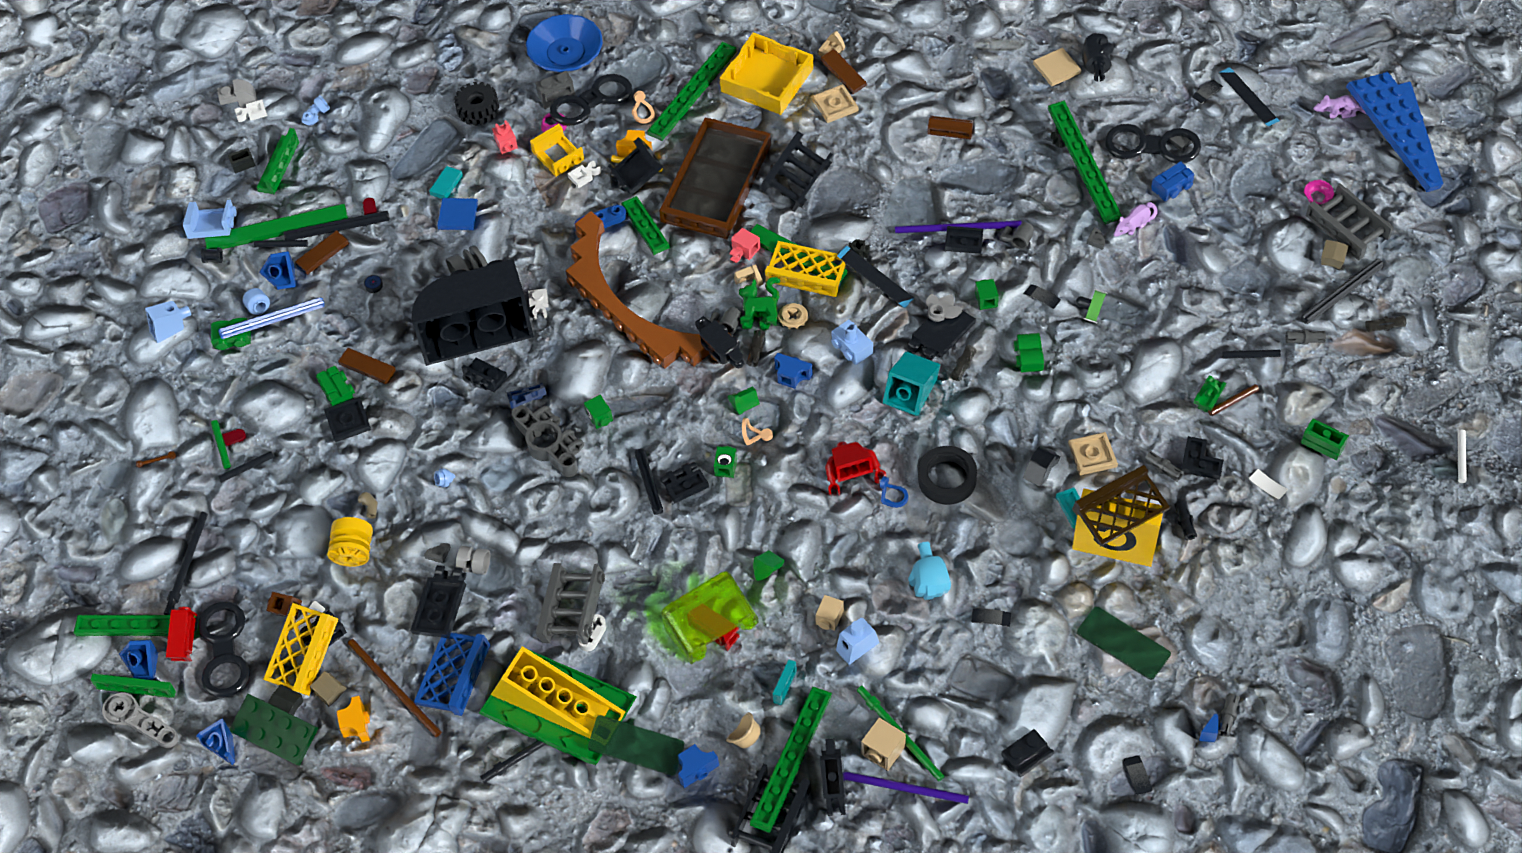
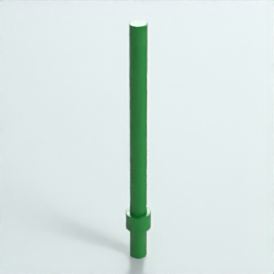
[857,685,944,782]

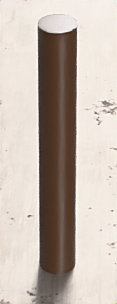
[1208,384,1259,416]

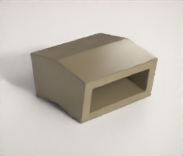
[1321,240,1349,269]
[310,671,347,707]

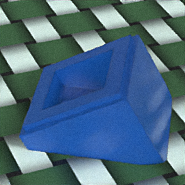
[1199,714,1218,742]

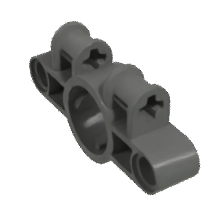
[512,405,584,477]

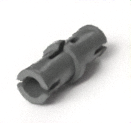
[1285,329,1326,345]
[1144,451,1184,482]
[1218,693,1240,737]

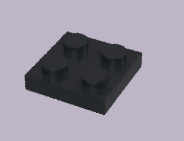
[324,397,372,442]

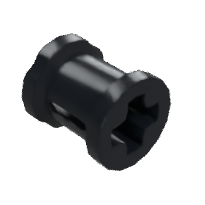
[201,247,223,263]

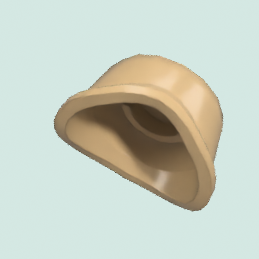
[726,712,761,749]

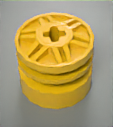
[327,517,373,567]

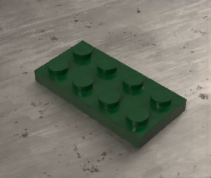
[229,693,319,766]

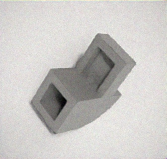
[217,79,257,108]

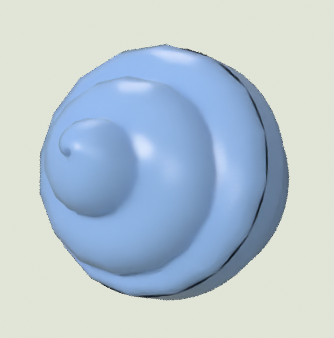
[434,468,455,488]

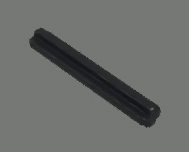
[635,448,663,515]

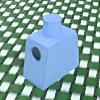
[145,301,191,343]
[836,618,879,665]

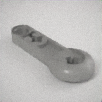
[102,692,178,748]

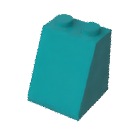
[883,352,940,416]

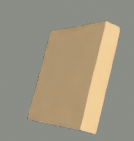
[1033,47,1081,87]
[812,84,859,123]
[1068,432,1118,476]

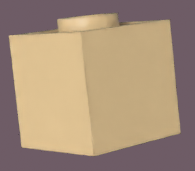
[861,718,906,771]

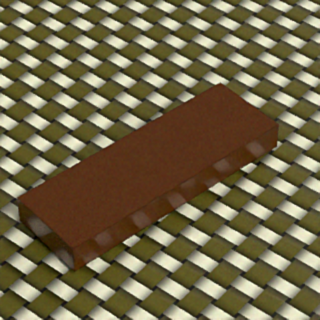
[821,49,867,94]
[295,230,349,275]
[338,348,396,384]

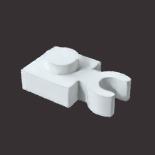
[235,100,267,122]
[568,161,601,188]
[528,289,549,319]

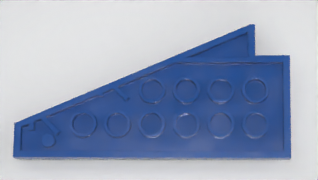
[1346,72,1443,192]

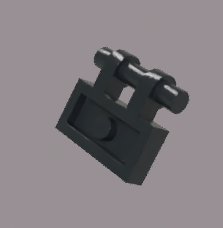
[660,462,709,504]

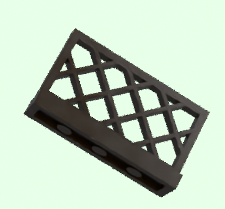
[1072,465,1170,547]

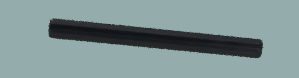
[284,211,390,240]
[1301,258,1384,324]

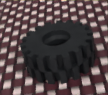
[454,82,499,126]

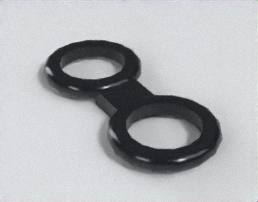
[550,74,632,126]
[1105,123,1201,164]
[198,601,250,698]

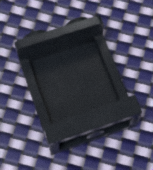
[608,137,663,195]

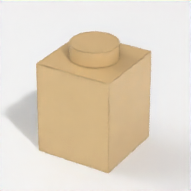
[816,595,844,631]

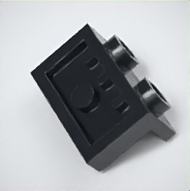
[461,357,507,393]

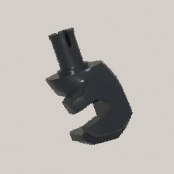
[1082,33,1114,82]

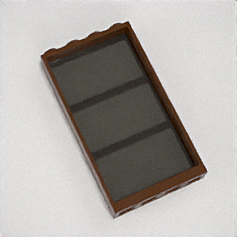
[659,117,771,239]

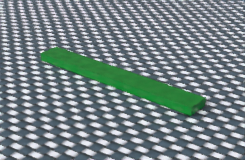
[647,41,737,141]
[1048,100,1122,225]
[205,204,348,249]
[750,686,832,833]

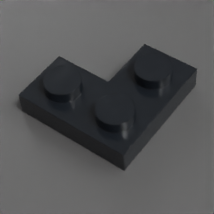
[1181,436,1224,480]

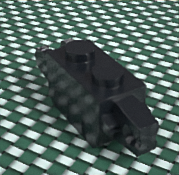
[695,316,744,369]
[820,738,847,816]

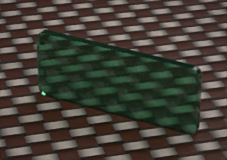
[1077,607,1171,680]
[588,715,685,776]

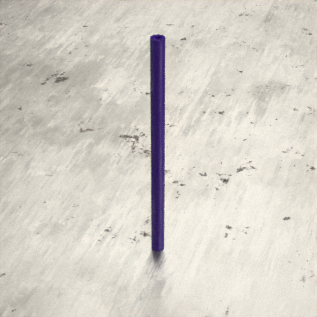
[895,220,1022,234]
[845,771,969,804]

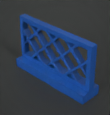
[414,633,490,716]

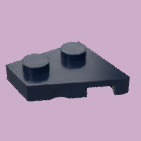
[507,383,547,409]

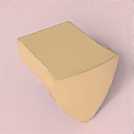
[818,31,845,56]
[733,264,764,287]

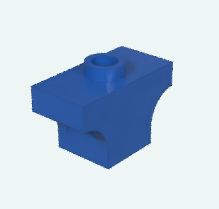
[774,352,813,389]
[678,744,719,788]

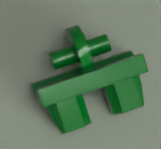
[1193,375,1227,412]

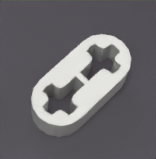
[578,614,606,652]

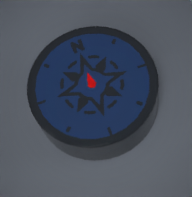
[364,275,383,293]

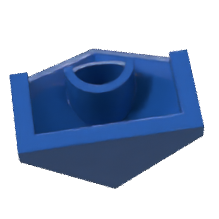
[259,251,296,290]
[119,639,159,680]
[196,718,235,765]

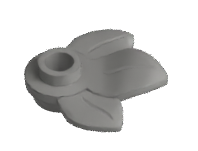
[926,294,962,322]

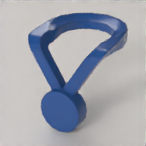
[880,476,909,508]

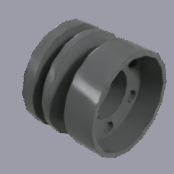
[446,245,488,274]

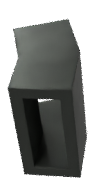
[228,148,256,174]
[268,684,303,715]

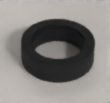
[918,446,977,505]

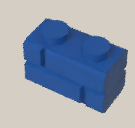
[1151,162,1194,201]

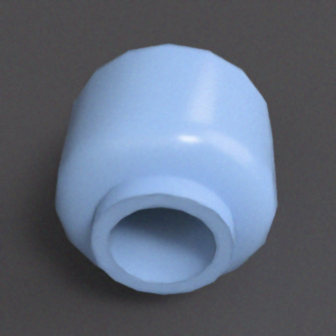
[243,288,270,315]

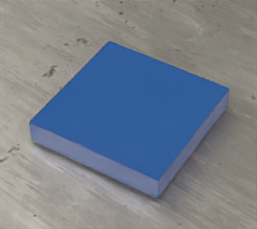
[437,198,478,230]

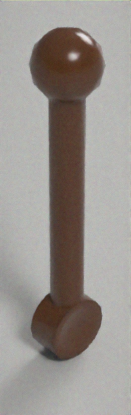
[136,451,176,468]

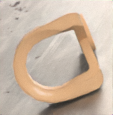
[632,91,655,124]
[742,418,773,445]

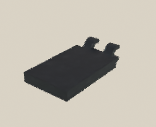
[908,305,976,361]
[410,565,467,638]

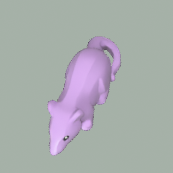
[1313,95,1366,118]
[1114,202,1157,237]

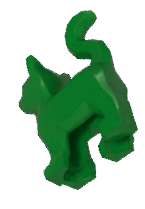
[739,277,780,330]

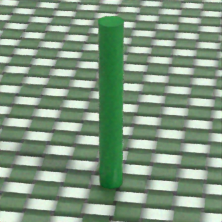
[211,420,231,469]

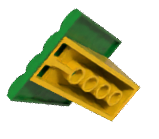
[479,646,637,766]

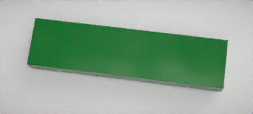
[621,196,670,255]
[90,673,176,698]

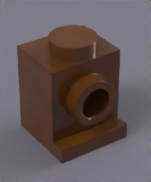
[266,592,302,620]

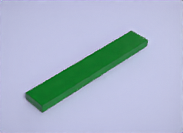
[750,224,847,282]
[74,615,197,636]

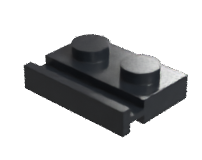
[945,226,983,254]
[1001,729,1054,778]

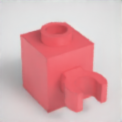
[492,120,518,154]
[730,228,760,263]

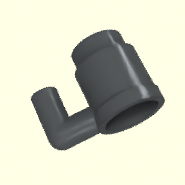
[1000,222,1034,249]
[710,307,742,335]

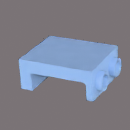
[183,200,237,239]

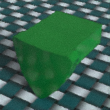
[727,386,760,415]
[753,550,785,581]

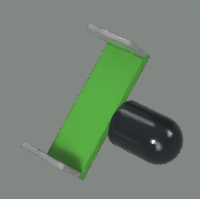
[1076,289,1108,324]

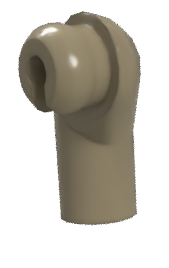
[358,492,378,519]

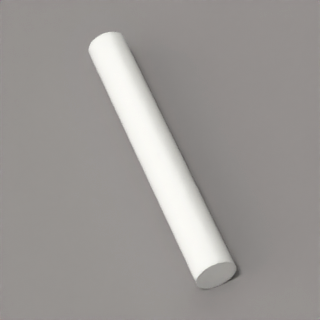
[1457,429,1466,483]

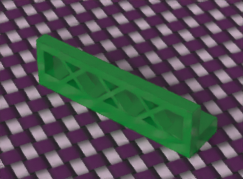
[256,128,299,195]

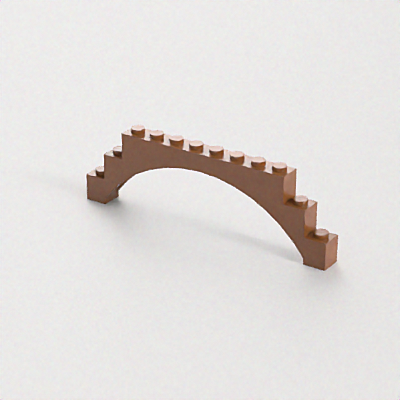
[566,211,732,369]

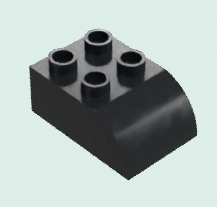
[412,259,534,366]

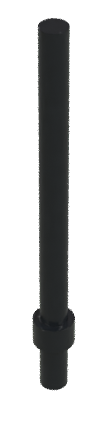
[164,511,208,615]
[480,740,546,783]

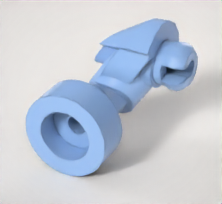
[302,95,330,126]

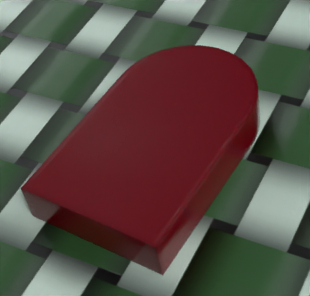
[363,197,377,215]
[222,429,246,446]

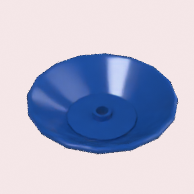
[526,14,603,72]

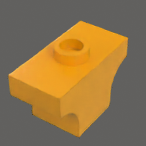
[616,130,653,157]
[337,696,370,743]

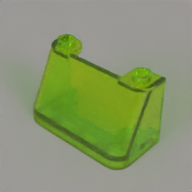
[661,571,759,664]

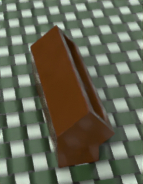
[928,115,974,140]

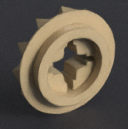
[778,303,808,330]

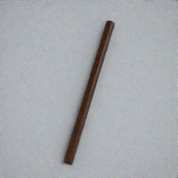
[347,639,442,737]

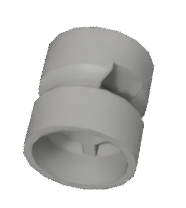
[456,546,490,575]

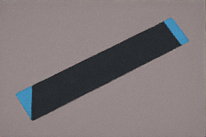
[1218,67,1280,127]
[837,246,914,308]

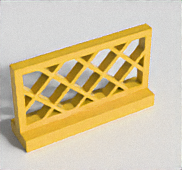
[765,241,847,297]
[263,603,338,696]

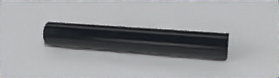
[254,240,308,248]
[1222,349,1281,359]
[218,451,274,483]

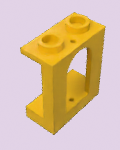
[530,124,584,177]

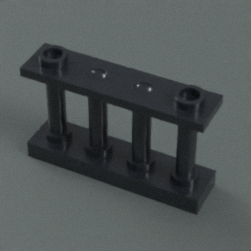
[759,131,833,212]
[728,763,811,853]

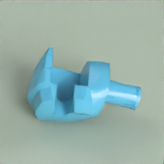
[908,542,951,600]

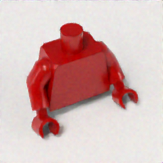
[825,441,886,497]

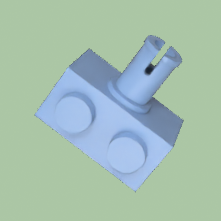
[831,320,873,365]

